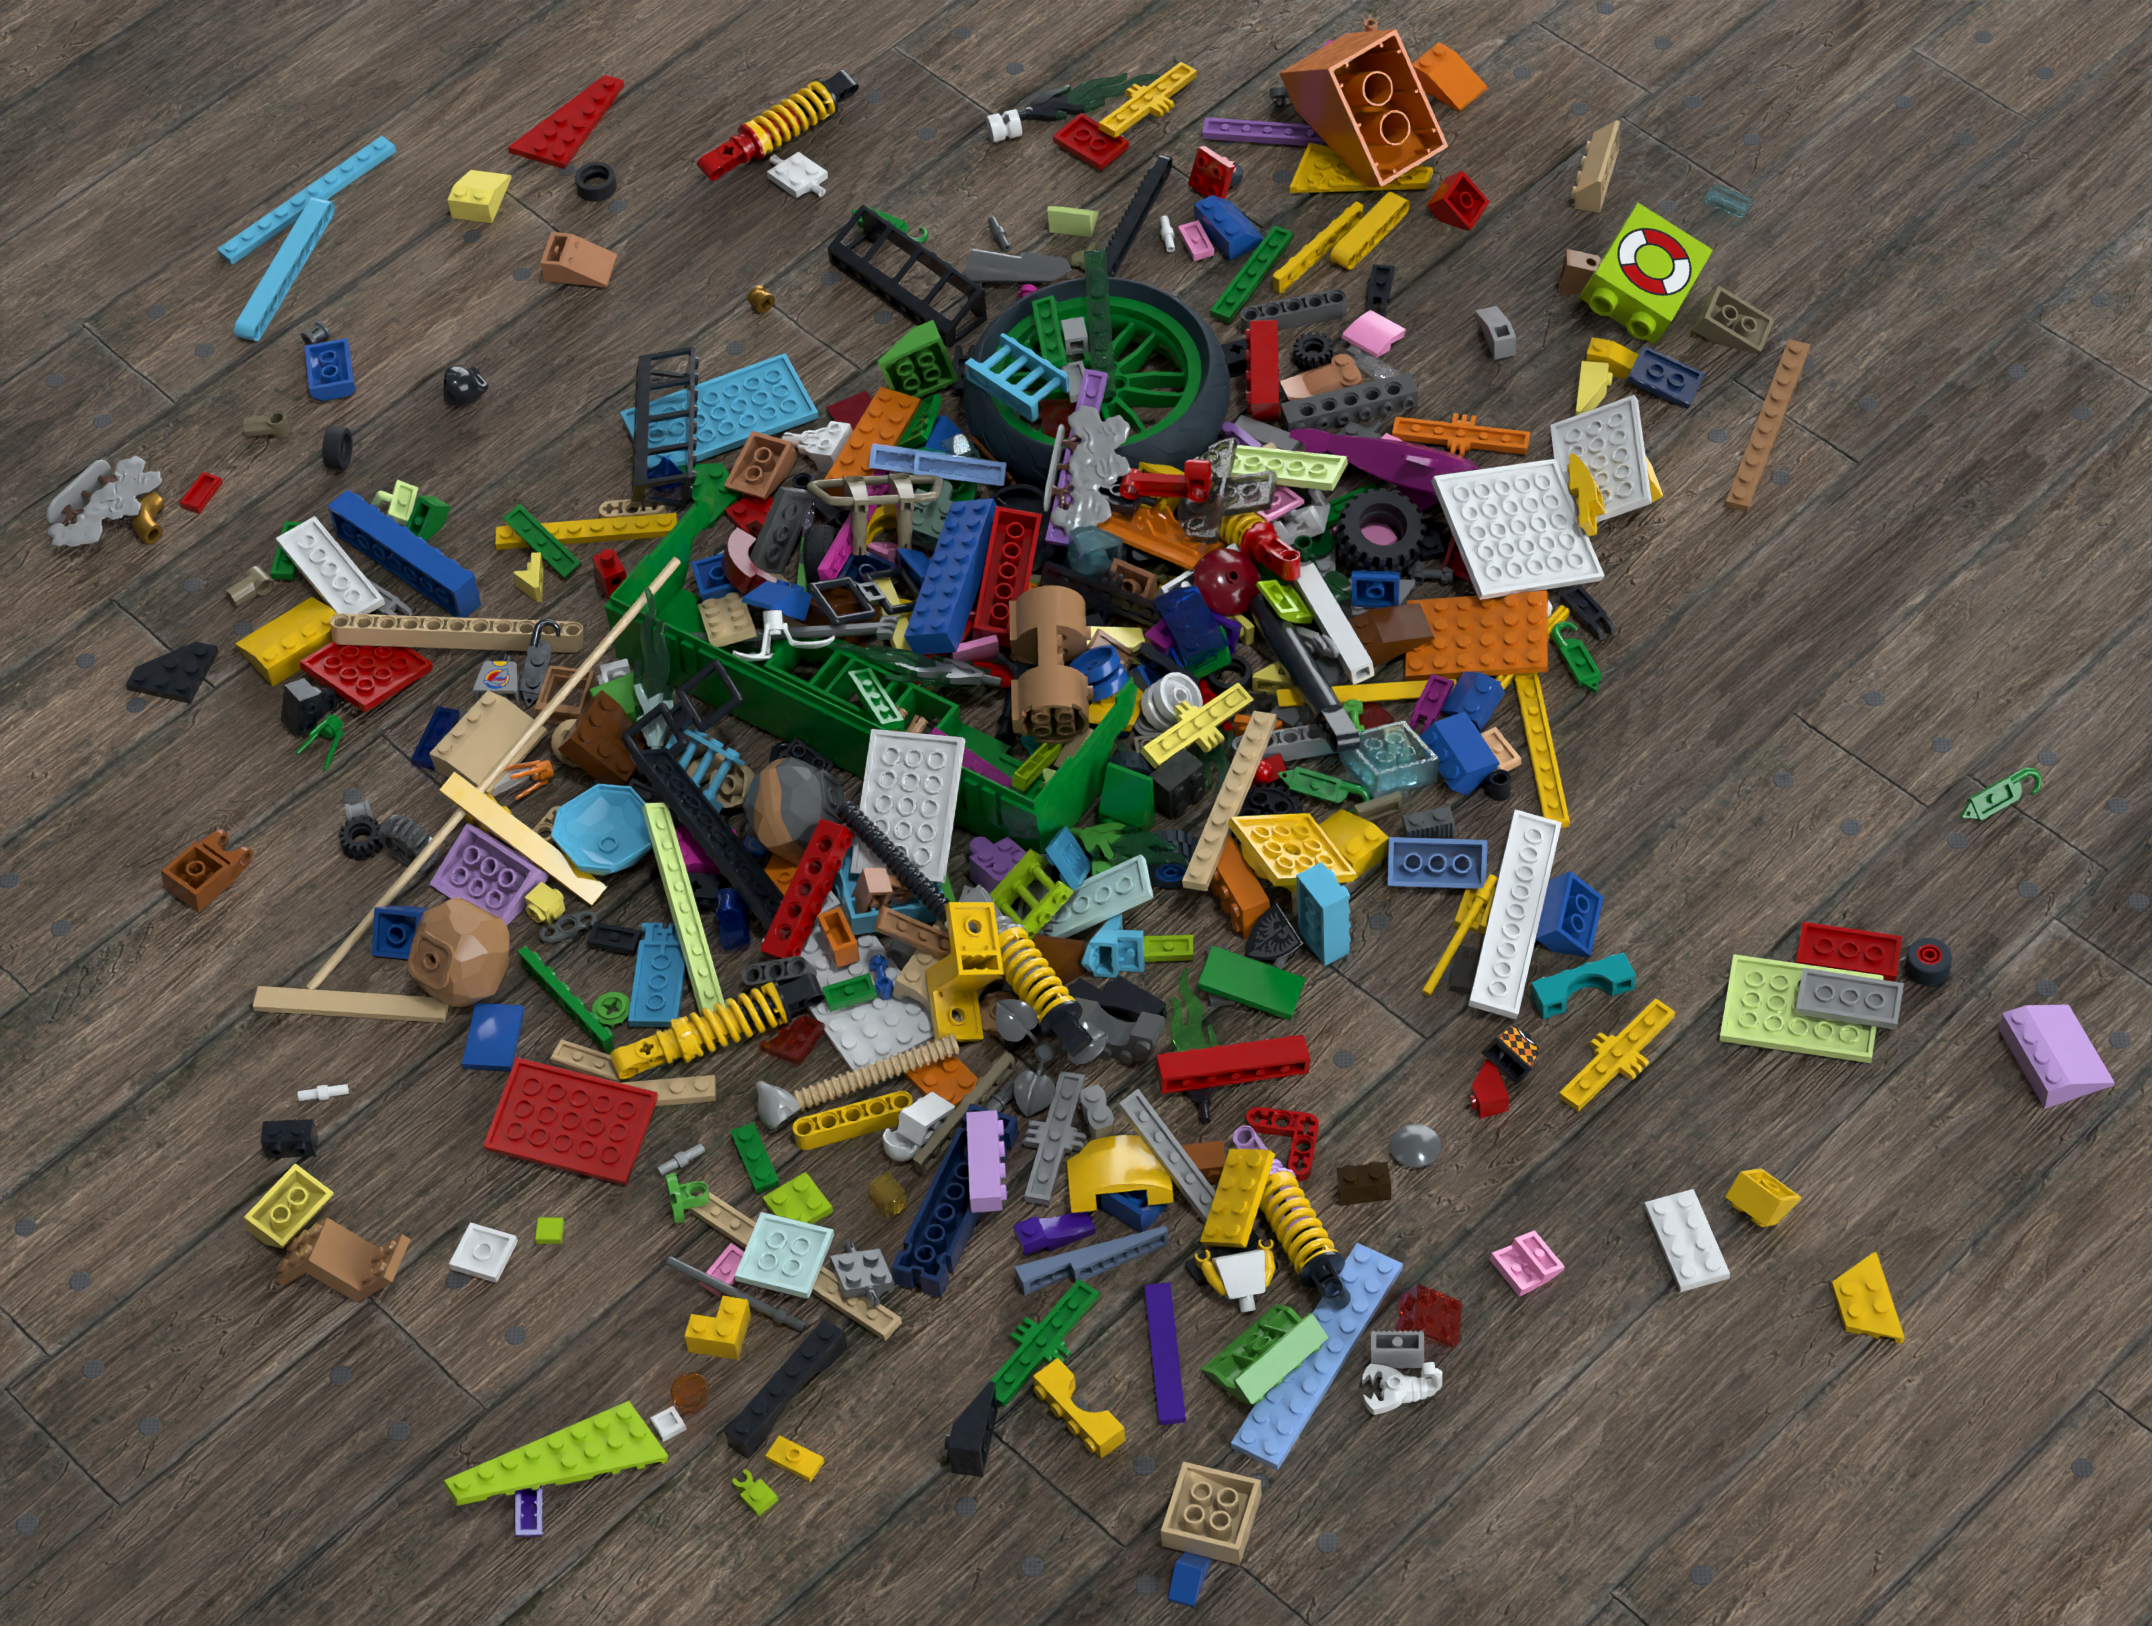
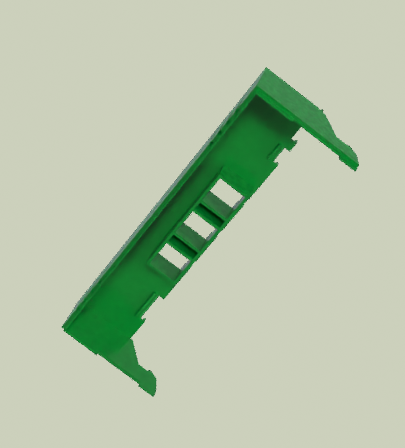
[605,481,1138,854]

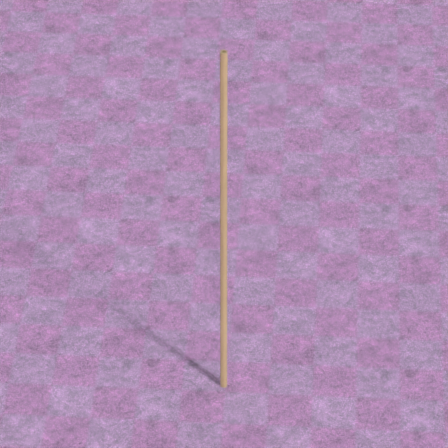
[306,557,681,990]

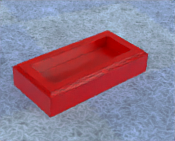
[179,472,223,514]

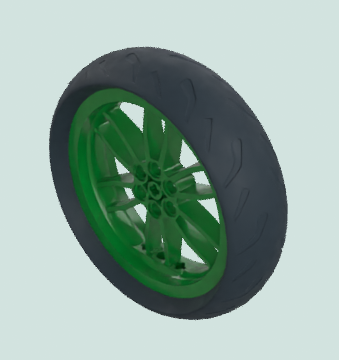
[963,277,1230,500]

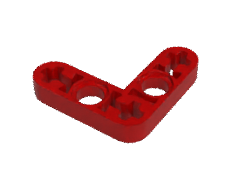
[1246,1107,1319,1182]

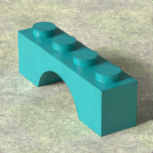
[1531,952,1636,1019]

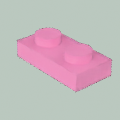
[1178,220,1214,261]
[700,1243,744,1298]

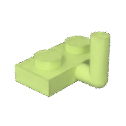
[370,480,418,526]

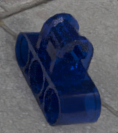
[715,887,750,951]

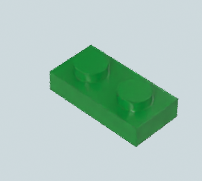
[822,973,877,1012]

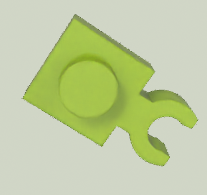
[732,1469,778,1516]

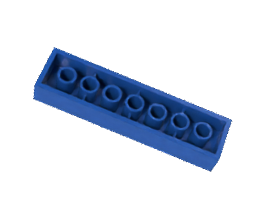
[328,489,481,618]
[904,498,997,655]

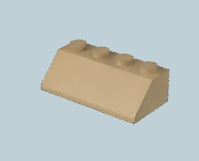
[1571,120,1620,213]

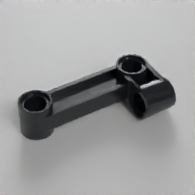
[792,472,851,533]

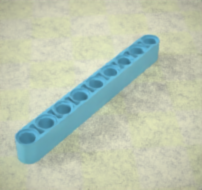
[234,197,335,342]

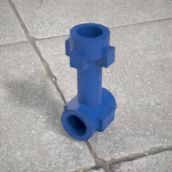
[869,955,894,1000]

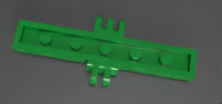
[990,1279,1099,1408]

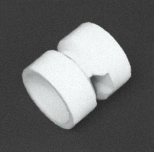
[986,109,1022,143]

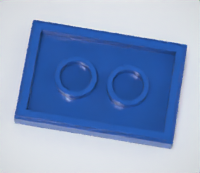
[462,1003,525,1071]

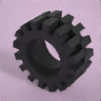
[1293,331,1334,372]
[339,815,384,861]

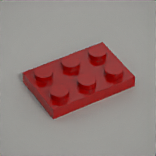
[1053,113,1129,171]

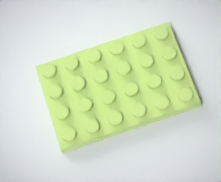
[1720,954,1883,1063]

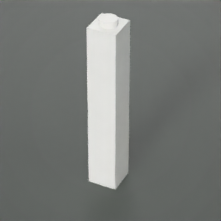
[1294,563,1375,685]

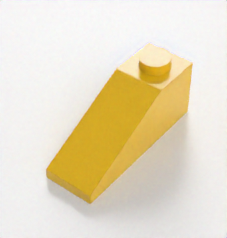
[1586,337,1639,379]

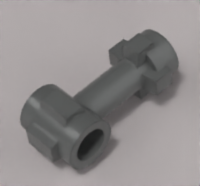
[1409,561,1454,585]

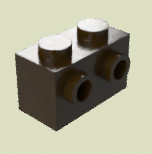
[1336,1162,1391,1206]

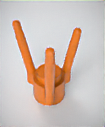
[492,760,554,800]

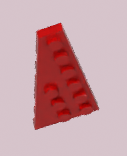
[508,75,624,169]

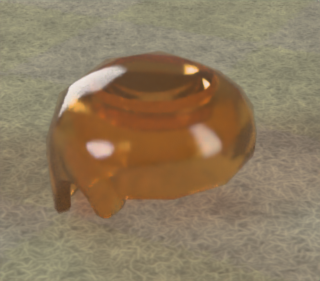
[670,1371,710,1411]

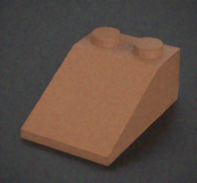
[724,431,798,500]

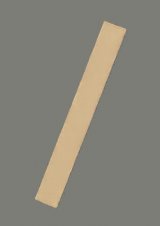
[253,986,449,1023]

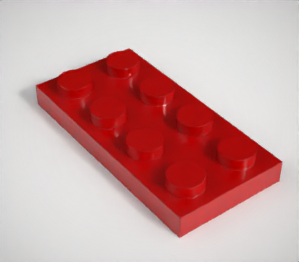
[1796,922,1902,982]

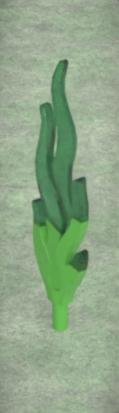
[1070,822,1189,868]

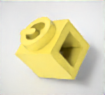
[525,882,565,925]

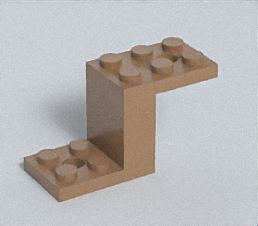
[275,1218,411,1302]

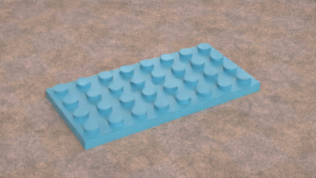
[620,353,819,478]

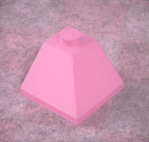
[1240,484,1304,523]

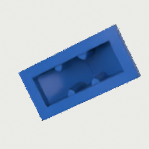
[1168,1552,1211,1608]

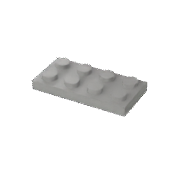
[1796,968,1904,1030]

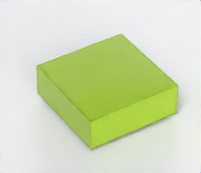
[535,1217,565,1244]

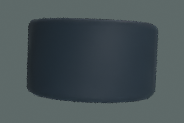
[1905,937,1952,986]

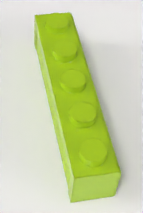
[1011,743,1063,791]

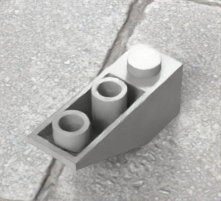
[1475,306,1516,360]

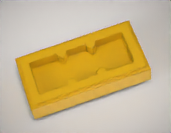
[765,1435,825,1482]

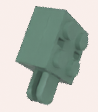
[911,480,953,551]

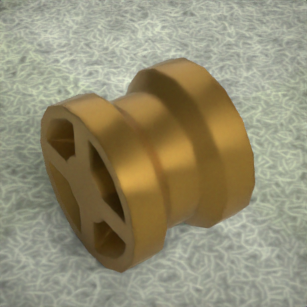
[747,285,775,313]

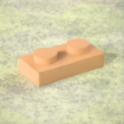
[1481,727,1521,771]

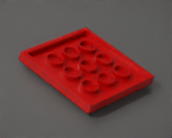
[300,641,433,712]

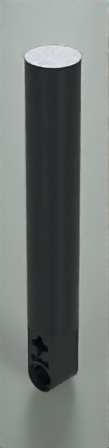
[1248,593,1360,752]

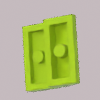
[1256,580,1314,623]

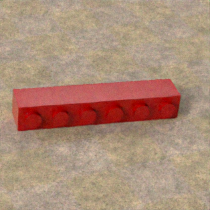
[1155,1035,1310,1094]

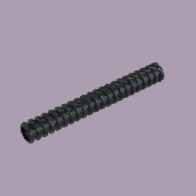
[836,800,950,926]

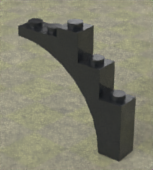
[1004,975,1167,1053]

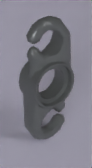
[539,910,597,944]

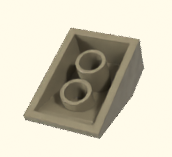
[1692,285,1775,354]

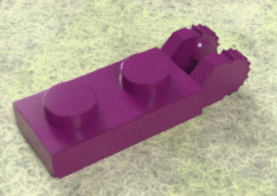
[1407,674,1454,735]

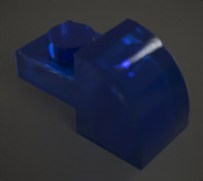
[647,457,684,492]

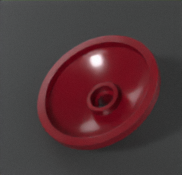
[1193,548,1261,616]

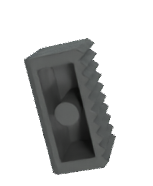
[1402,806,1455,839]

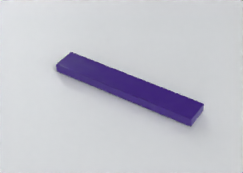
[1145,1282,1186,1425]

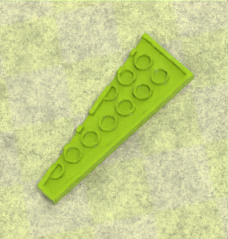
[444,1401,668,1506]

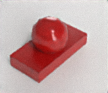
[1249,753,1287,790]

